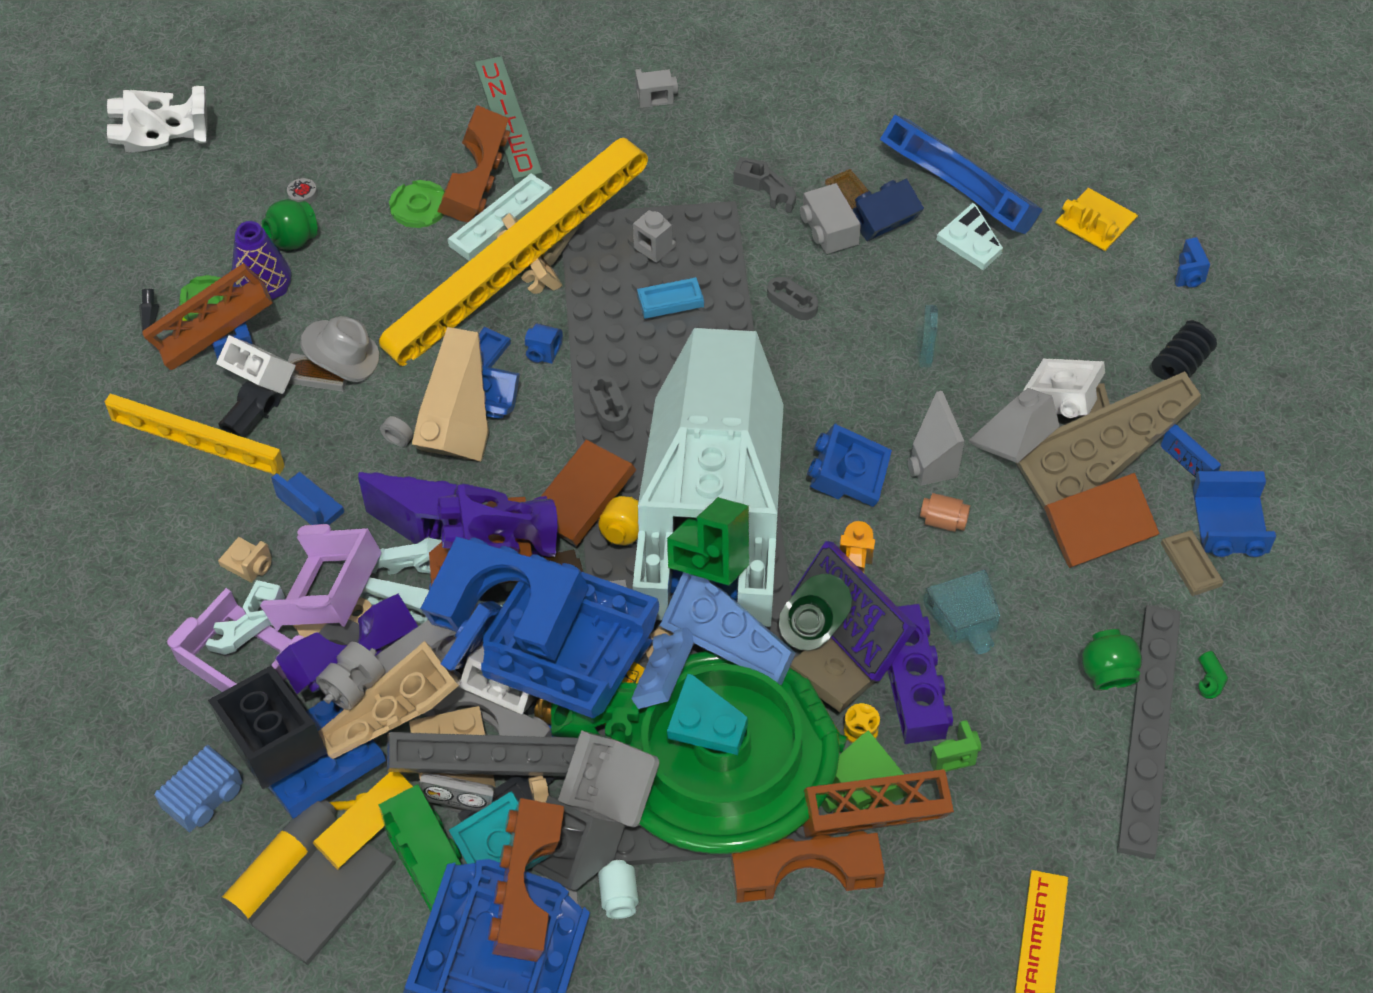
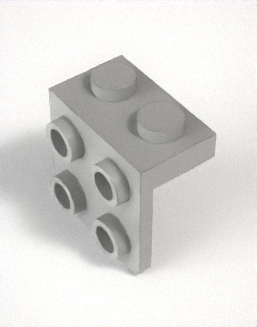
[558,730,659,827]

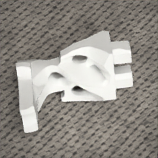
[107,86,207,152]

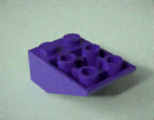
[358,472,457,544]

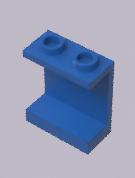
[1193,471,1276,557]

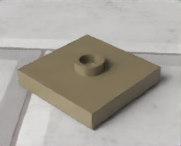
[790,637,876,712]

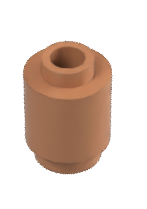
[920,493,971,532]

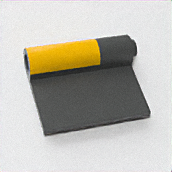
[221,799,395,965]

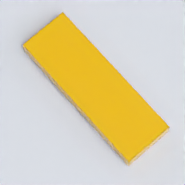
[313,772,413,870]

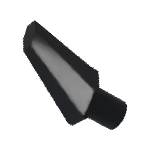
[139,289,159,331]

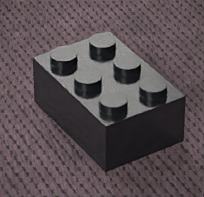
[208,665,327,789]

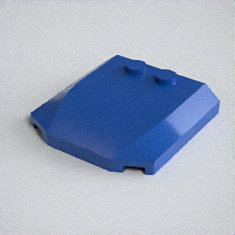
[481,561,660,718]
[403,859,590,993]

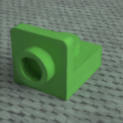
[930,720,981,772]

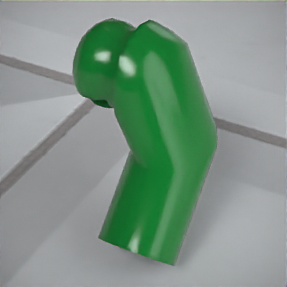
[1198,651,1228,699]

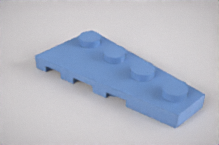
[659,572,796,685]

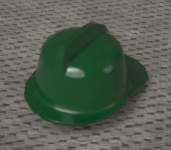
[778,574,852,651]

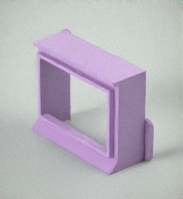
[260,524,382,632]
[167,588,304,692]

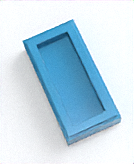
[637,277,704,319]

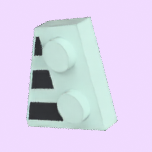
[936,203,1003,270]

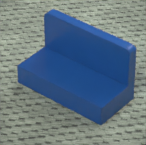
[271,472,345,525]

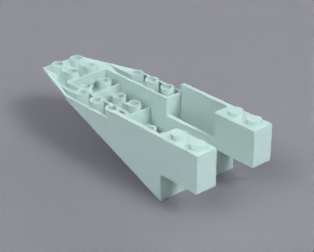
[633,328,784,627]

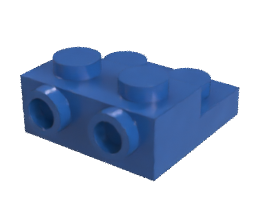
[807,424,892,507]

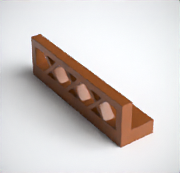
[142,263,273,370]
[803,769,954,838]

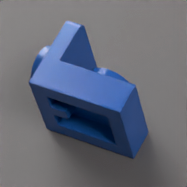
[1175,237,1210,287]

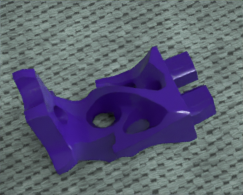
[437,484,557,557]

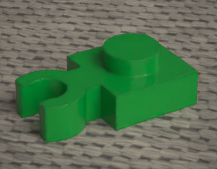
[602,682,640,743]

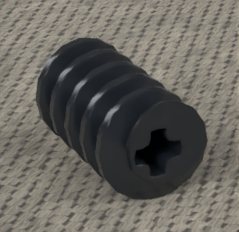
[1152,320,1217,380]

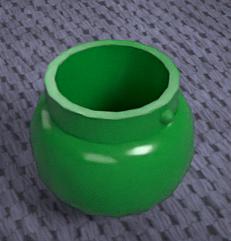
[262,199,318,250]
[1082,629,1142,691]

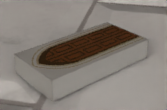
[288,353,347,392]

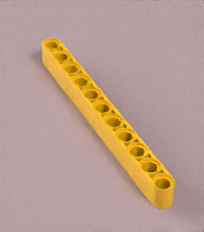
[379,137,648,366]

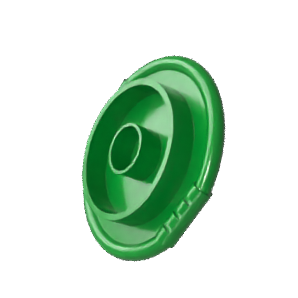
[612,651,840,854]

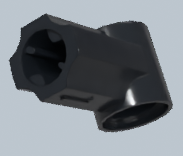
[218,380,280,438]

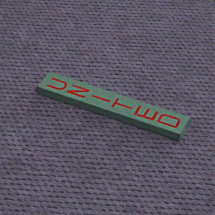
[475,56,543,185]

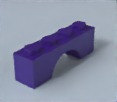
[276,593,418,694]

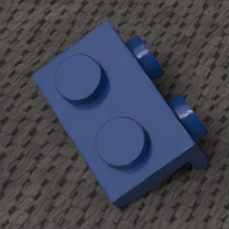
[482,366,520,418]

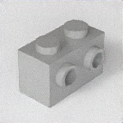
[800,183,861,254]

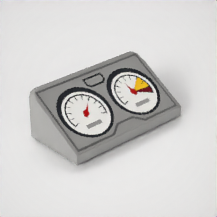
[419,773,495,812]

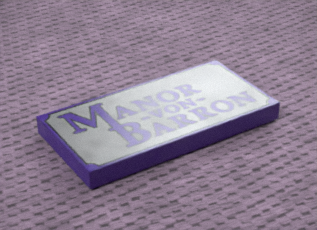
[791,541,917,681]

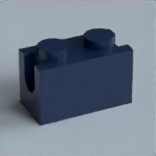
[852,178,924,242]

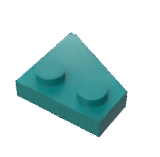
[667,674,748,755]

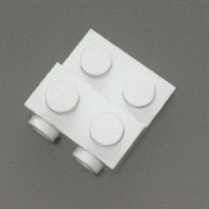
[1023,358,1105,418]

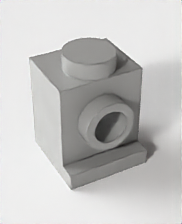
[635,69,678,108]
[633,210,676,263]

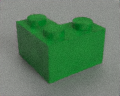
[667,497,749,585]

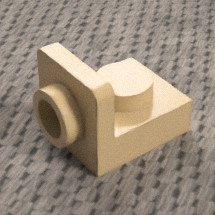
[218,537,272,583]

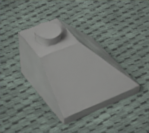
[969,388,1060,463]
[908,391,964,486]

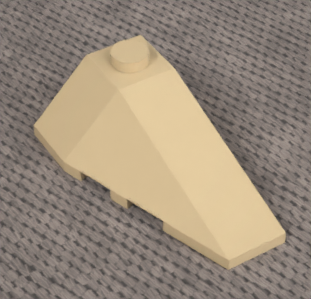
[412,327,489,462]
[318,641,461,759]

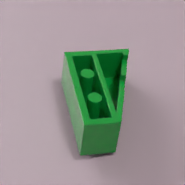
[378,784,461,912]

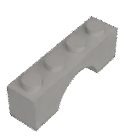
[423,670,552,777]

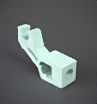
[372,538,442,575]
[205,580,285,655]

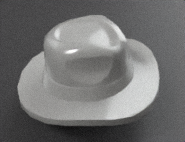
[300,316,379,382]

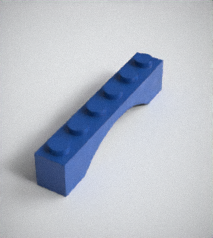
[880,114,1043,234]

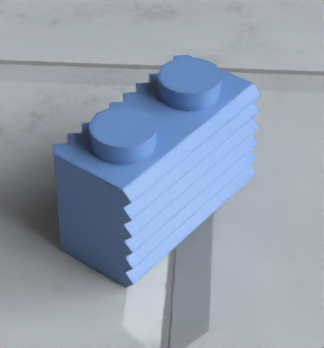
[154,745,243,833]

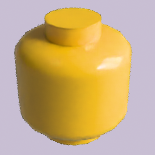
[598,496,639,546]

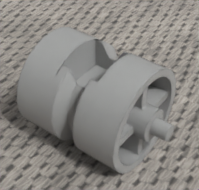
[316,641,385,710]

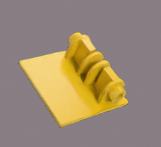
[1055,188,1138,251]

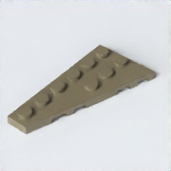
[1015,372,1201,510]

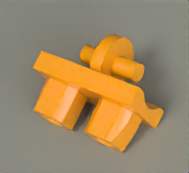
[840,521,875,573]

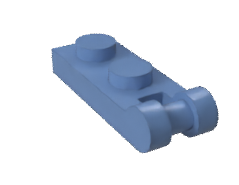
[631,628,693,709]

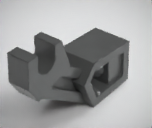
[733,157,796,213]

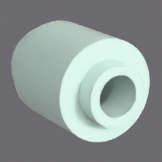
[598,860,639,919]

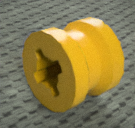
[843,703,880,743]

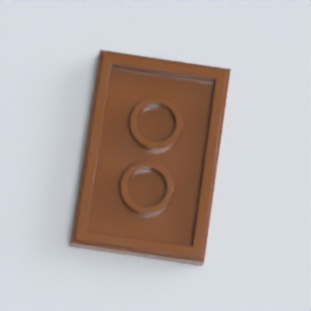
[541,440,636,546]
[1044,473,1160,568]

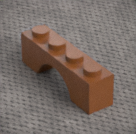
[437,105,510,222]
[488,798,564,962]
[731,831,885,903]

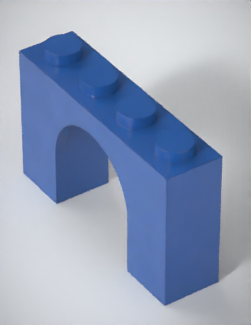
[420,536,589,661]

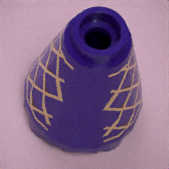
[231,221,292,300]

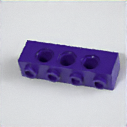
[887,604,953,744]

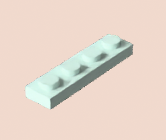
[448,173,553,261]

